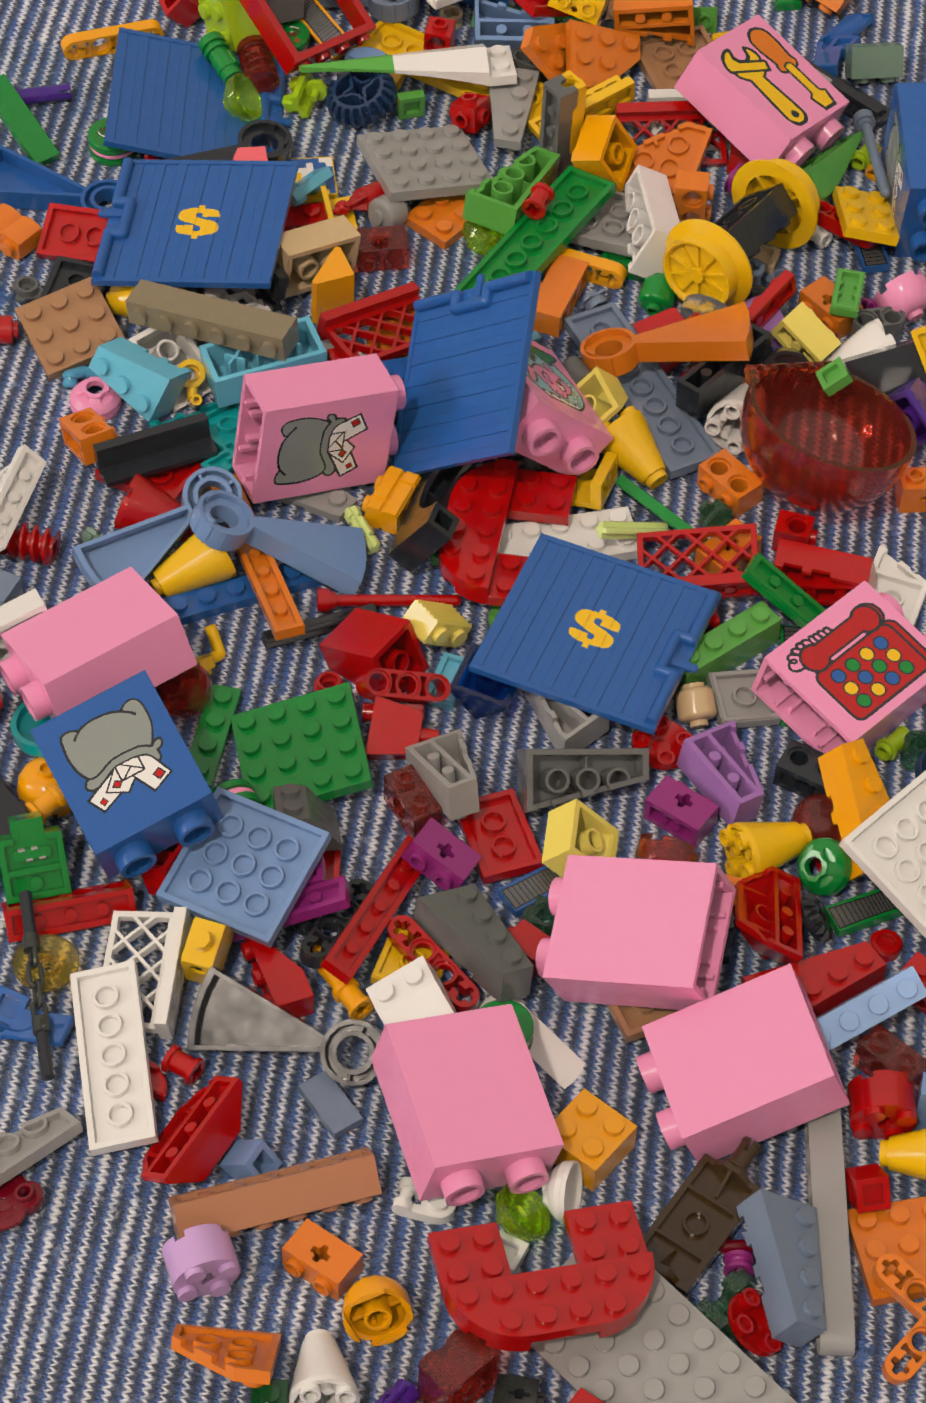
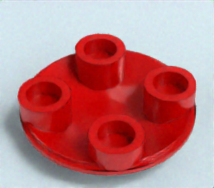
[631,715,693,770]
[728,1288,784,1357]

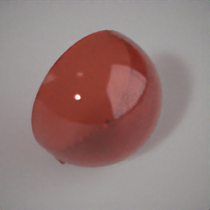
[740,361,917,514]

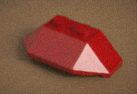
[735,866,803,964]
[141,1075,242,1184]

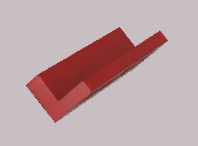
[1,879,136,943]

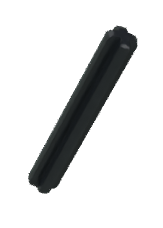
[261,603,378,649]

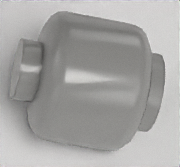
[368,194,409,232]

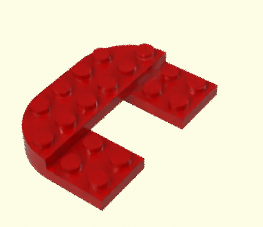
[439,459,577,606]
[427,1200,655,1351]

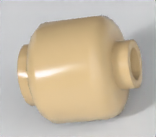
[674,682,717,729]

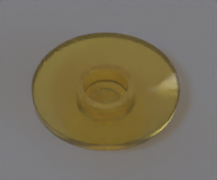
[13,934,79,991]

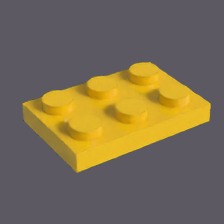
[832,186,900,247]

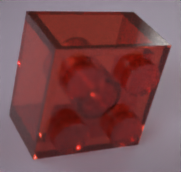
[417,1329,501,1403]

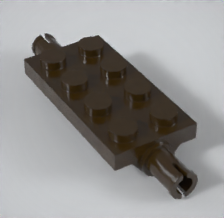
[643,1136,762,1298]

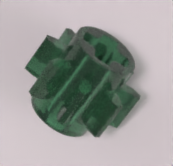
[697,498,734,527]

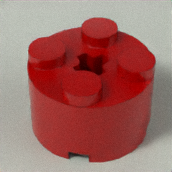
[847,1070,918,1140]

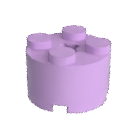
[162,1224,241,1302]

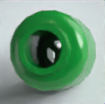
[638,273,677,316]

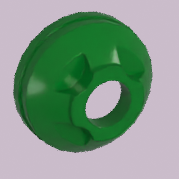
[797,838,852,896]

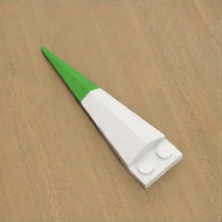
[299,43,517,87]

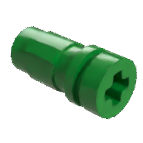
[198,31,244,87]

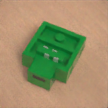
[0,811,72,905]

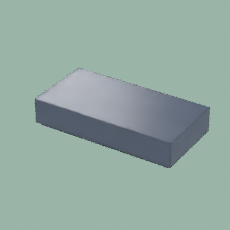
[298,1071,363,1140]

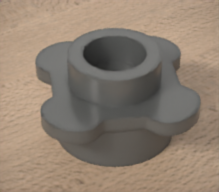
[12,276,42,303]

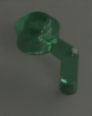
[707,1269,756,1341]

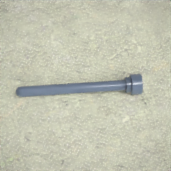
[853,109,891,198]

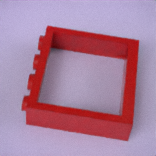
[239,0,376,75]

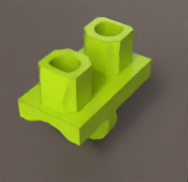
[282,73,328,119]

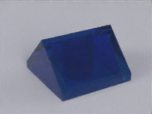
[450,643,518,720]

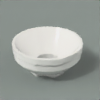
[542,1160,583,1222]

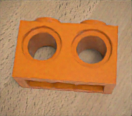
[673,169,714,222]
[58,407,118,466]
[696,448,765,518]

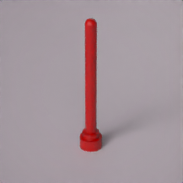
[317,588,462,612]

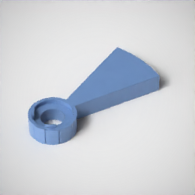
[72,466,243,587]
[190,490,367,594]

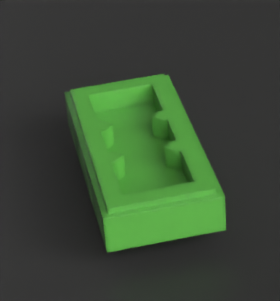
[829,268,866,319]

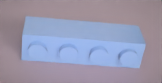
[816,966,926,1051]

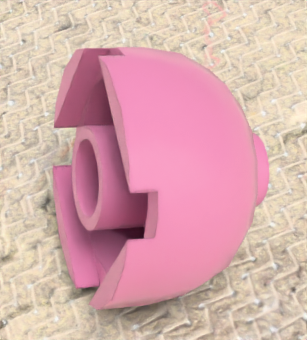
[873,269,926,323]

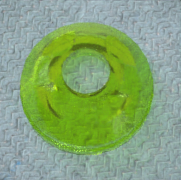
[222,73,262,122]
[461,221,504,256]
[495,1184,551,1242]

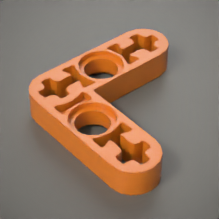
[872,1253,926,1386]

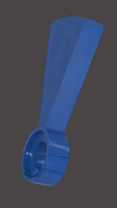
[0,145,117,210]

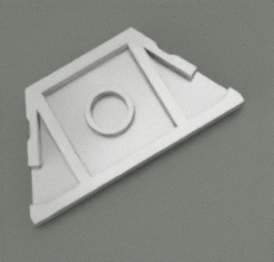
[874,545,926,627]

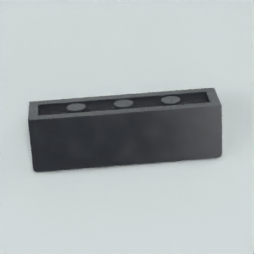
[93,412,218,488]

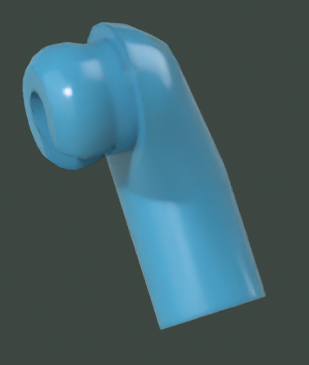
[62,366,99,389]

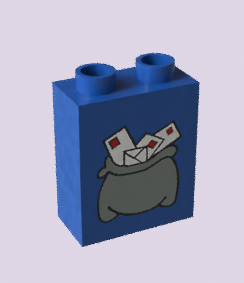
[880,82,926,263]
[30,670,224,879]

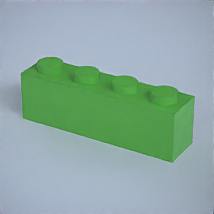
[676,601,782,692]

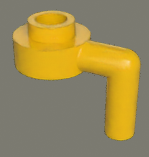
[178,359,206,408]
[186,624,226,680]

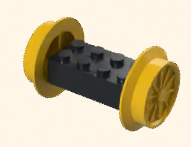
[663,158,820,311]

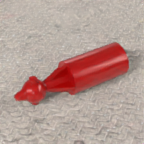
[332,181,385,216]

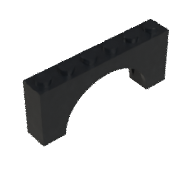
[387,463,473,572]

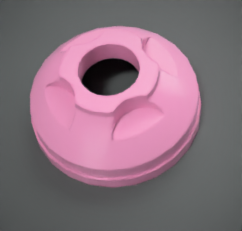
[69,376,122,421]

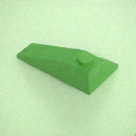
[800,131,863,202]

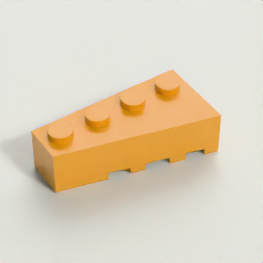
[818,738,890,881]

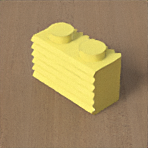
[403,600,472,649]

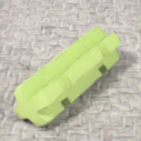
[344,505,380,555]

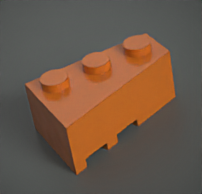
[613,0,695,46]

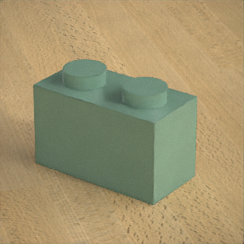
[845,42,904,83]

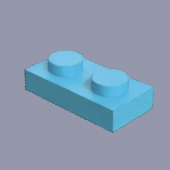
[290,166,333,207]

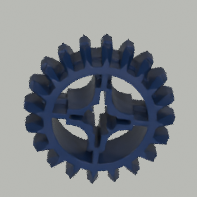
[325,72,397,131]

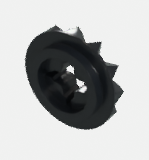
[801,893,832,943]

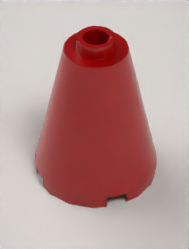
[114,473,194,542]

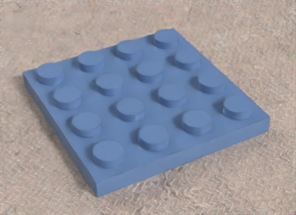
[156,787,332,948]

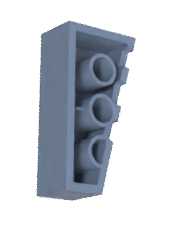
[736,1188,826,1348]

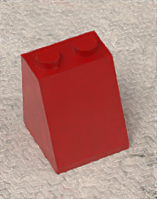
[319,608,429,693]

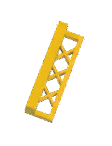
[527,75,635,141]

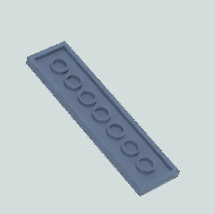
[563,302,720,480]

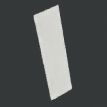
[478,996,585,1089]

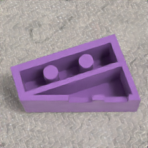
[676,720,764,825]

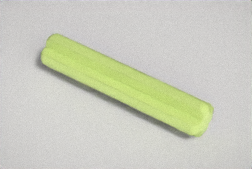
[595,521,671,539]

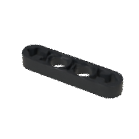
[299,879,372,969]

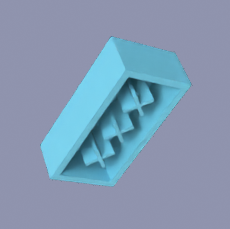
[199,316,327,408]

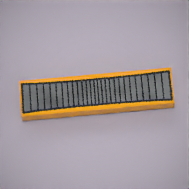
[298,0,355,61]

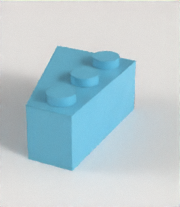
[89,337,192,422]

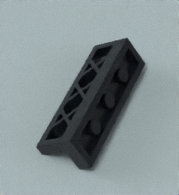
[805,58,890,133]

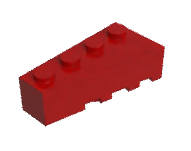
[741,941,887,1017]

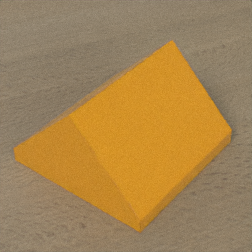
[311,246,355,324]

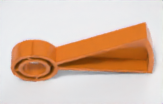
[580,302,754,377]

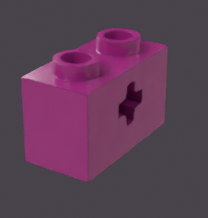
[643,775,719,849]
[400,817,482,891]

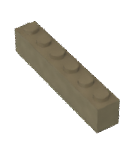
[125,279,300,362]

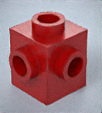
[449,91,491,134]

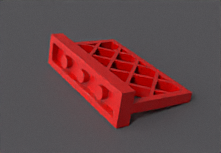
[613,101,727,167]
[316,281,421,361]
[637,523,761,599]

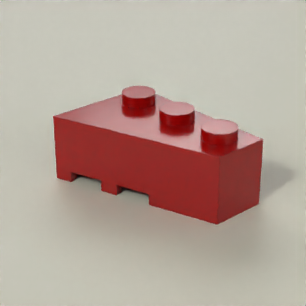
[774,538,877,605]

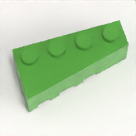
[462,146,561,235]

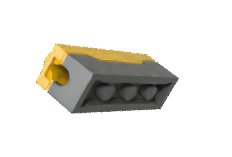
[539,70,587,178]

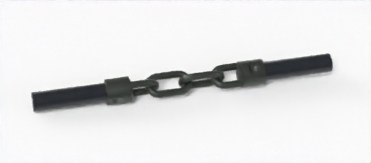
[19,890,54,1081]

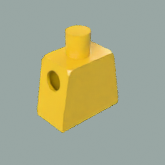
[181,917,235,984]

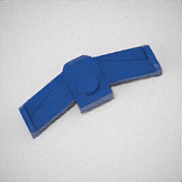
[813,13,875,78]
[0,985,75,1047]

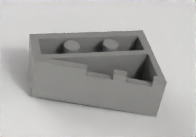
[523,690,610,749]
[405,728,480,821]

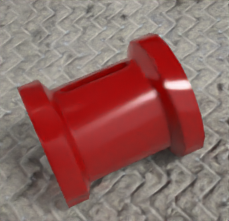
[522,182,555,220]
[161,1044,206,1086]

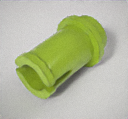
[850,143,880,170]
[874,726,913,761]

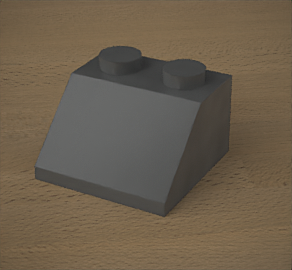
[273,784,342,851]

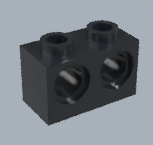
[773,739,833,809]

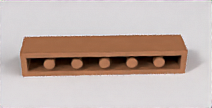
[168,1147,382,1240]

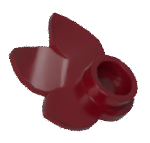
[0,1174,44,1232]

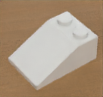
[128,328,212,413]
[366,955,457,1026]

